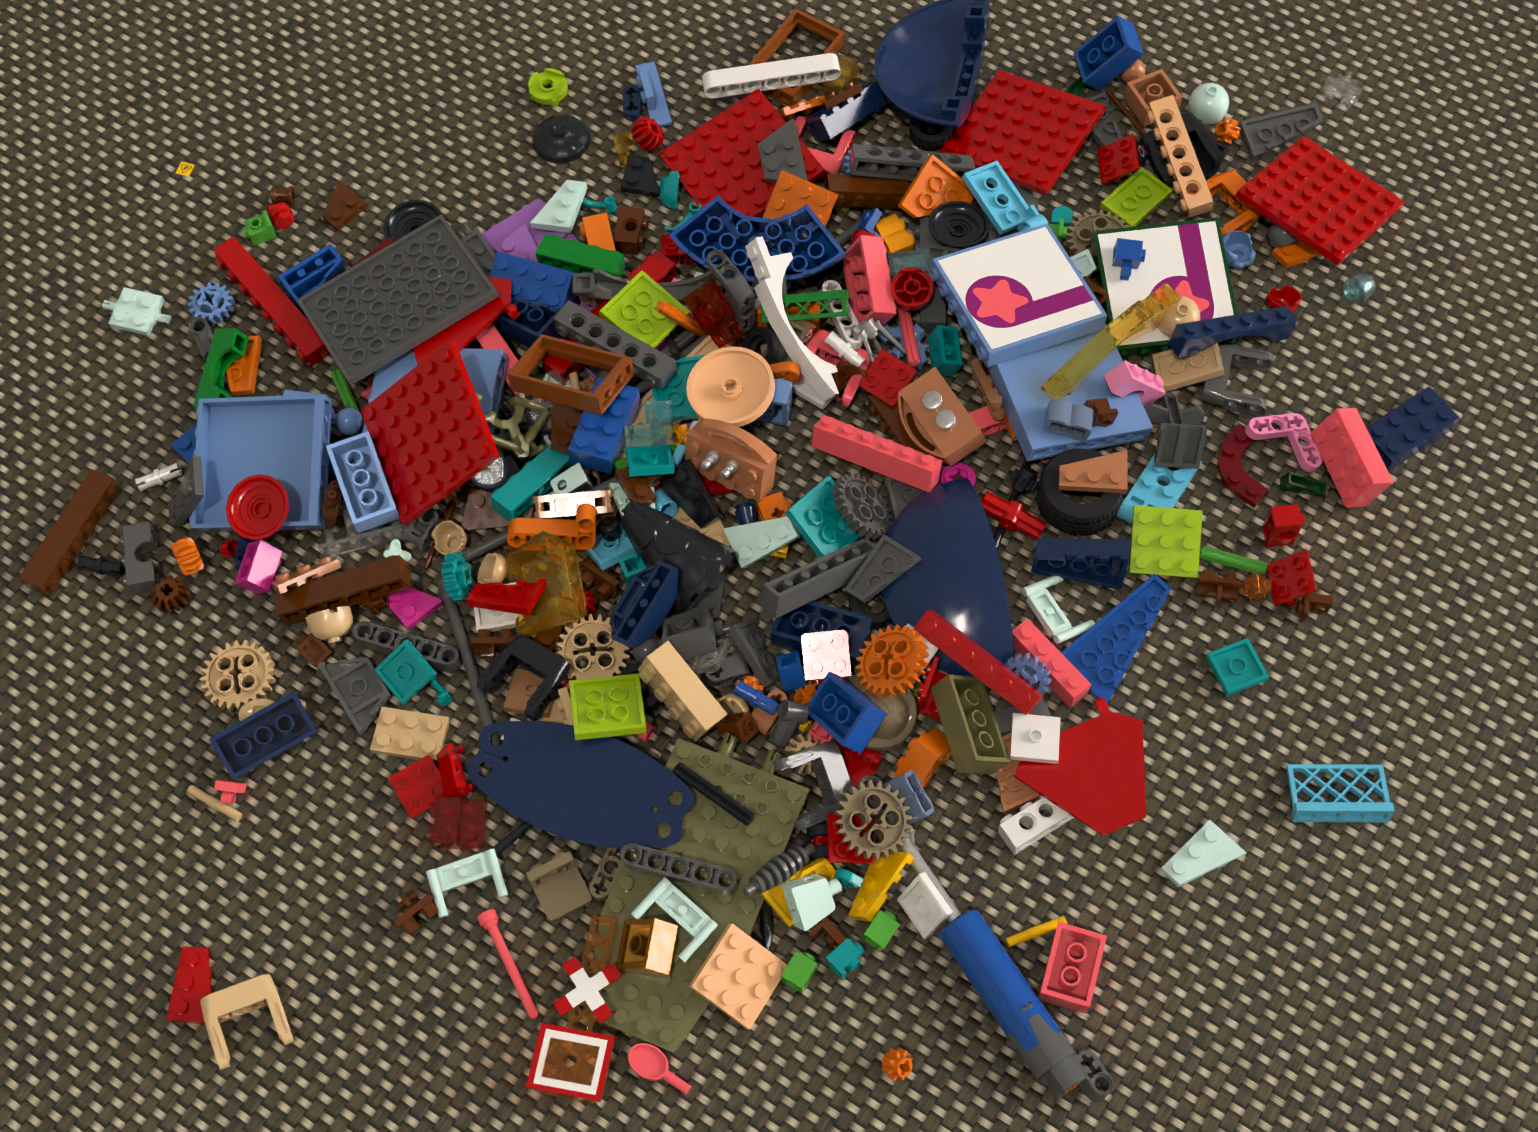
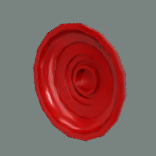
[226,474,289,540]

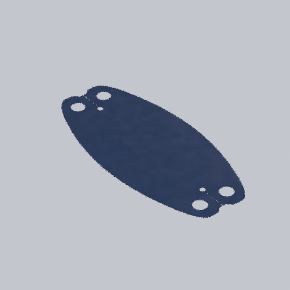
[466,721,694,849]

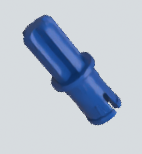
[733,680,779,715]

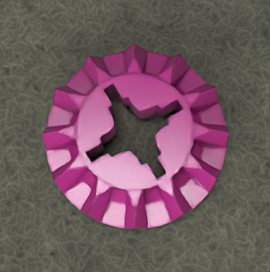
[940,463,976,486]

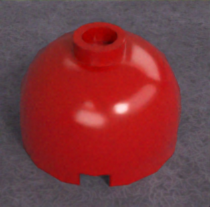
[891,267,934,311]

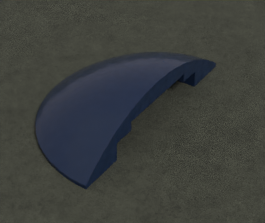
[874,0,990,127]
[881,478,1015,685]

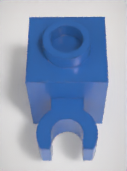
[1112,238,1146,281]
[776,650,807,692]

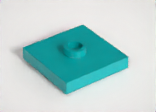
[625,444,674,477]
[1205,638,1269,696]
[374,639,437,705]

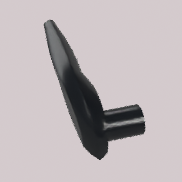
[759,903,774,950]

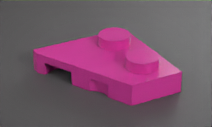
[387,588,443,631]

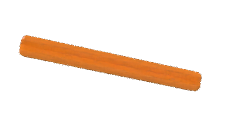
[656,301,711,337]

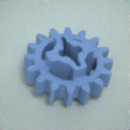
[187,282,235,325]
[1004,653,1052,698]

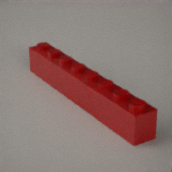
[213,236,330,367]
[542,250,677,385]

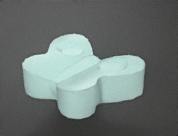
[383,539,412,561]

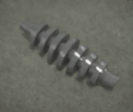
[742,843,816,897]

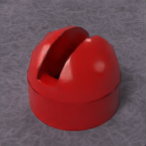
[220,540,238,558]

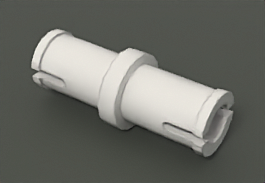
[824,332,866,368]
[135,462,183,492]

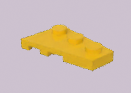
[760,857,836,927]

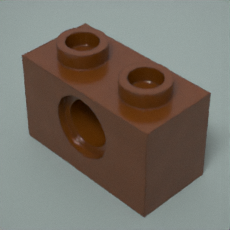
[613,207,649,255]

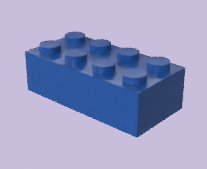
[489,251,576,309]
[568,378,640,475]

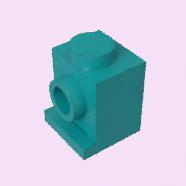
[826,938,865,981]

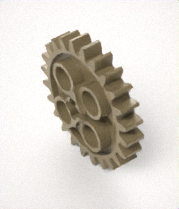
[1065,209,1130,259]
[833,780,912,861]

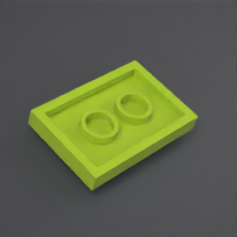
[1100,167,1173,227]

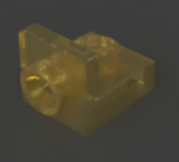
[612,131,634,166]

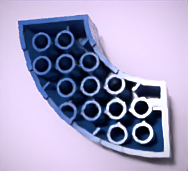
[669,195,847,283]

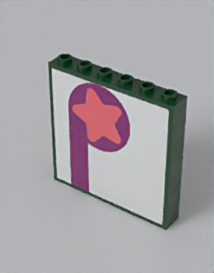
[1090,217,1241,359]

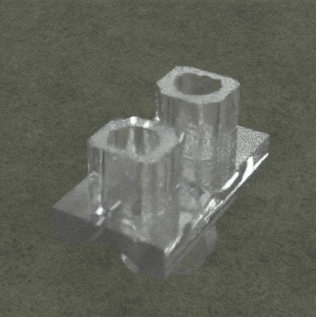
[1323,71,1362,108]

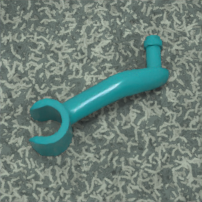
[581,196,616,213]
[664,203,701,231]
[428,678,453,707]

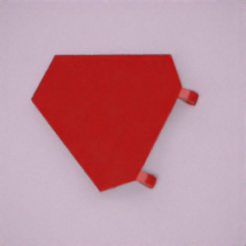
[413,276,520,365]
[1015,697,1146,836]

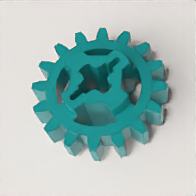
[441,552,473,601]

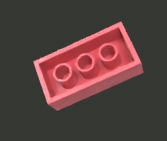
[842,235,897,330]
[1310,408,1394,508]

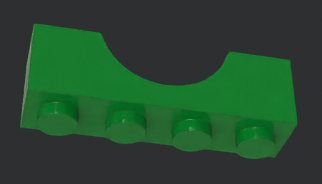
[193,328,249,408]

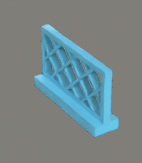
[1286,764,1395,823]

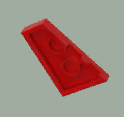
[466,578,548,616]

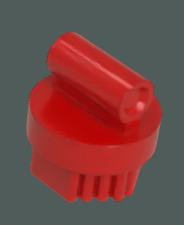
[267,202,295,230]

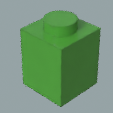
[859,910,900,952]
[781,951,818,994]

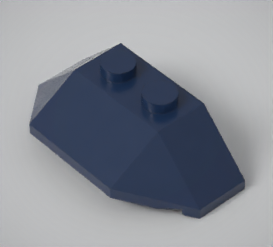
[611,560,678,648]

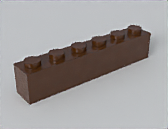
[19,469,121,597]
[276,555,411,625]

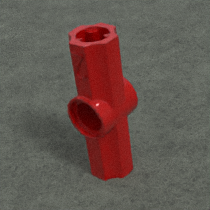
[981,491,1046,540]

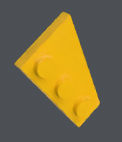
[848,851,915,922]

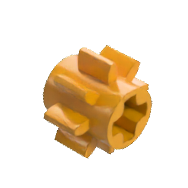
[667,423,691,447]

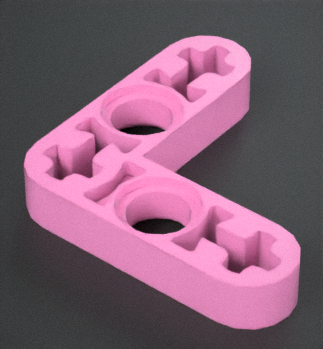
[1245,413,1322,473]

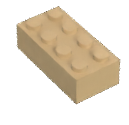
[638,641,727,742]

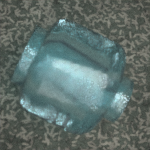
[1343,272,1376,303]

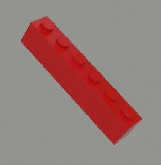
[914,610,1044,715]

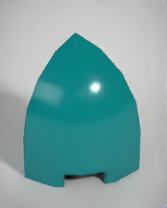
[659,171,680,210]

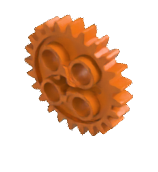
[855,624,929,699]

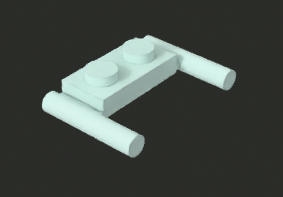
[1022,576,1095,644]
[426,849,508,918]
[631,877,718,963]

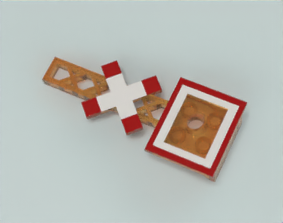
[526,915,622,1105]

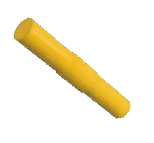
[1005,916,1067,947]

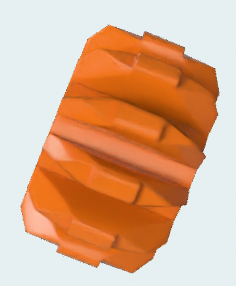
[171,537,204,576]

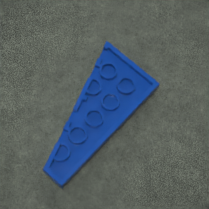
[1062,574,1171,704]

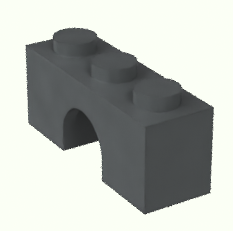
[120,521,160,595]

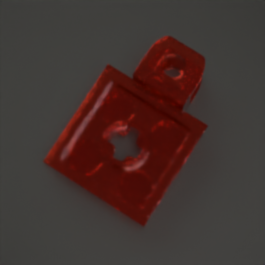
[683,278,742,348]

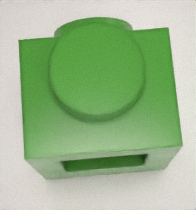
[242,210,277,246]

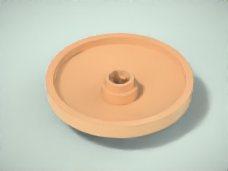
[686,347,775,427]

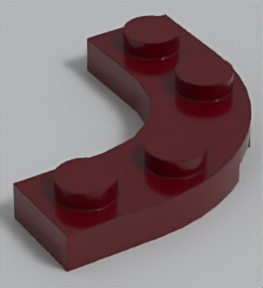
[1217,423,1269,509]

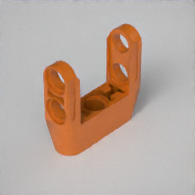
[1187,170,1263,236]

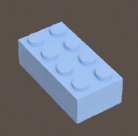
[326,431,400,533]

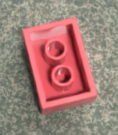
[1038,922,1107,1014]

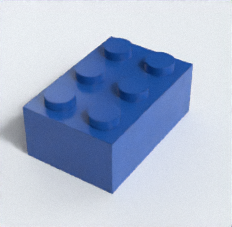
[1074,16,1144,90]
[808,672,887,753]

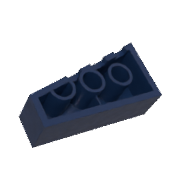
[805,81,888,142]
[492,296,562,347]
[1031,538,1132,590]

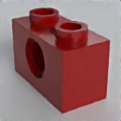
[1262,504,1305,547]

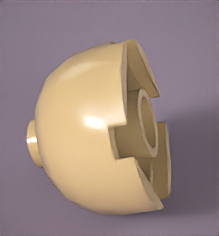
[1156,296,1200,338]
[305,606,353,644]

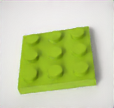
[599,270,690,348]
[1129,505,1203,579]
[569,673,646,740]

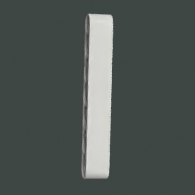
[702,53,841,98]

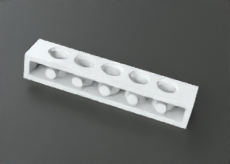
[998,796,1074,855]

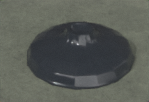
[532,114,591,164]
[383,200,441,242]
[928,201,990,249]

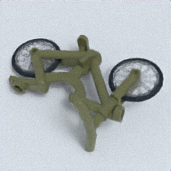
[469,393,553,489]

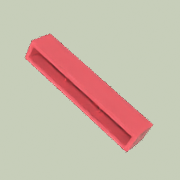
[812,415,942,492]

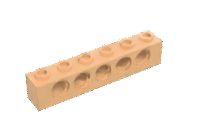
[1147,95,1213,218]

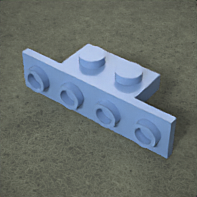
[635,62,672,127]

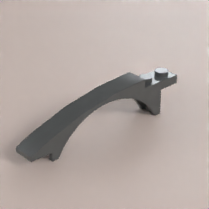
[572,269,746,305]

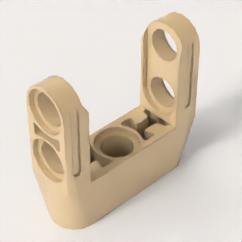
[200,974,294,1070]

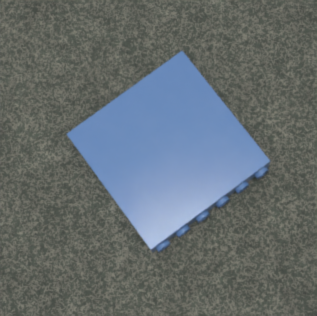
[988,323,1153,461]

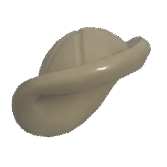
[848,671,918,751]

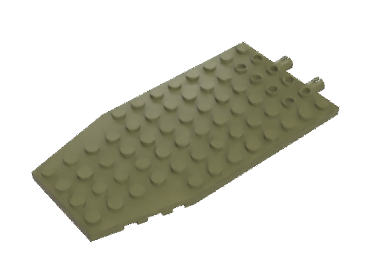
[583,733,810,1054]

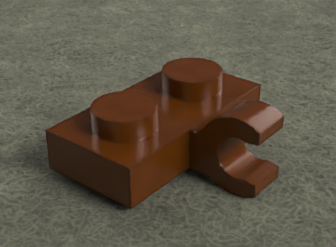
[614,466,662,506]

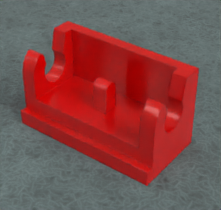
[436,744,472,798]

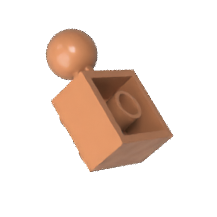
[1120,59,1182,127]

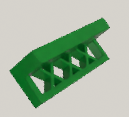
[760,289,849,323]

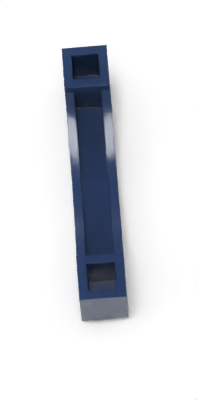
[1168,306,1297,358]

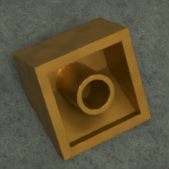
[616,918,678,975]

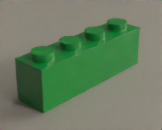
[535,234,626,278]

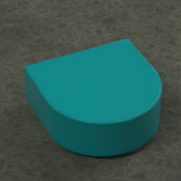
[1051,206,1073,227]
[834,868,864,888]

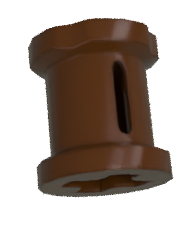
[271,186,296,205]

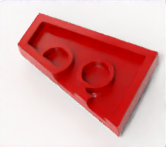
[166,946,212,1025]

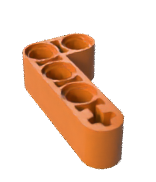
[507,503,596,550]

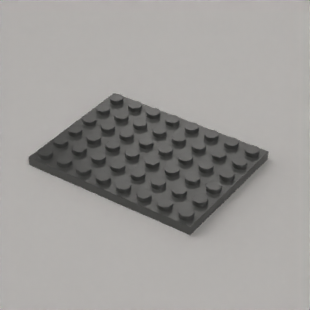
[297,214,499,386]

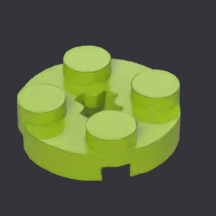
[528,68,568,106]

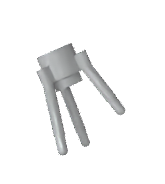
[858,317,906,363]

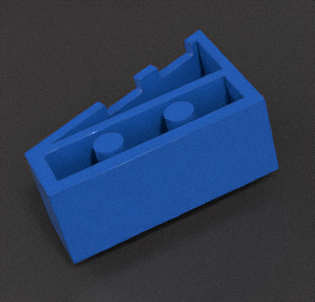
[278,244,346,317]

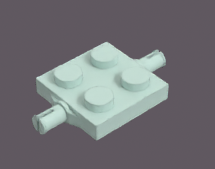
[102,287,172,336]

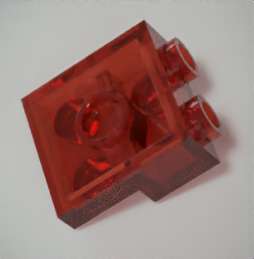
[428,797,487,849]

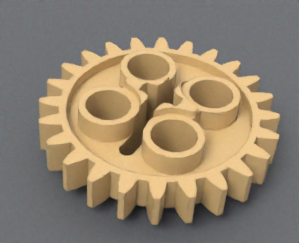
[556,614,631,680]
[200,640,277,712]

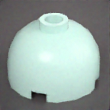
[1187,83,1229,124]

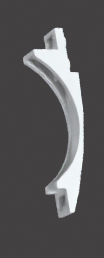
[745,236,839,402]

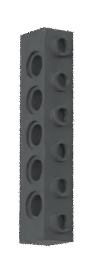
[849,144,976,181]
[553,300,677,390]

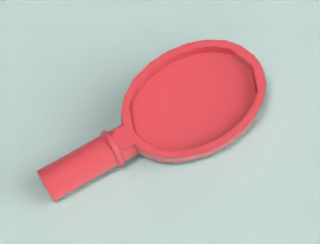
[628,1043,691,1094]

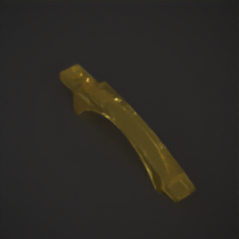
[1041,283,1182,399]

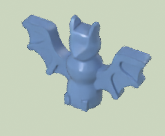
[876,324,928,372]

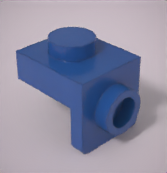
[855,208,882,237]

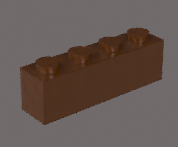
[825,174,910,209]
[867,394,935,454]

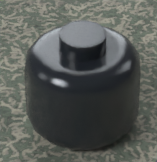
[598,517,623,542]

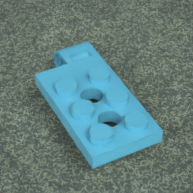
[962,161,1048,235]
[1116,454,1202,525]
[585,490,678,571]

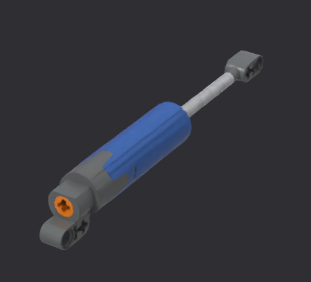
[857,776,1114,1102]

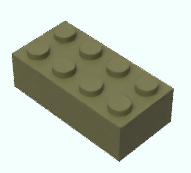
[931,674,1010,775]

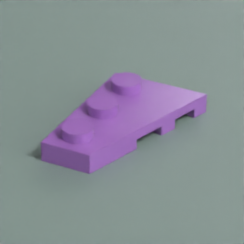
[494,224,538,262]

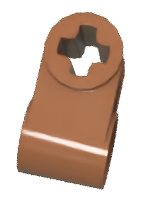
[751,690,787,736]

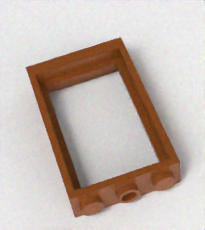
[748,8,845,107]
[507,334,634,415]

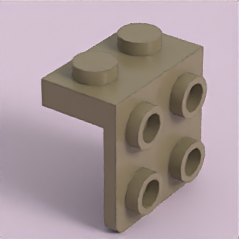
[526,851,592,922]

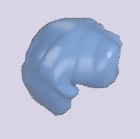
[1222,230,1256,269]

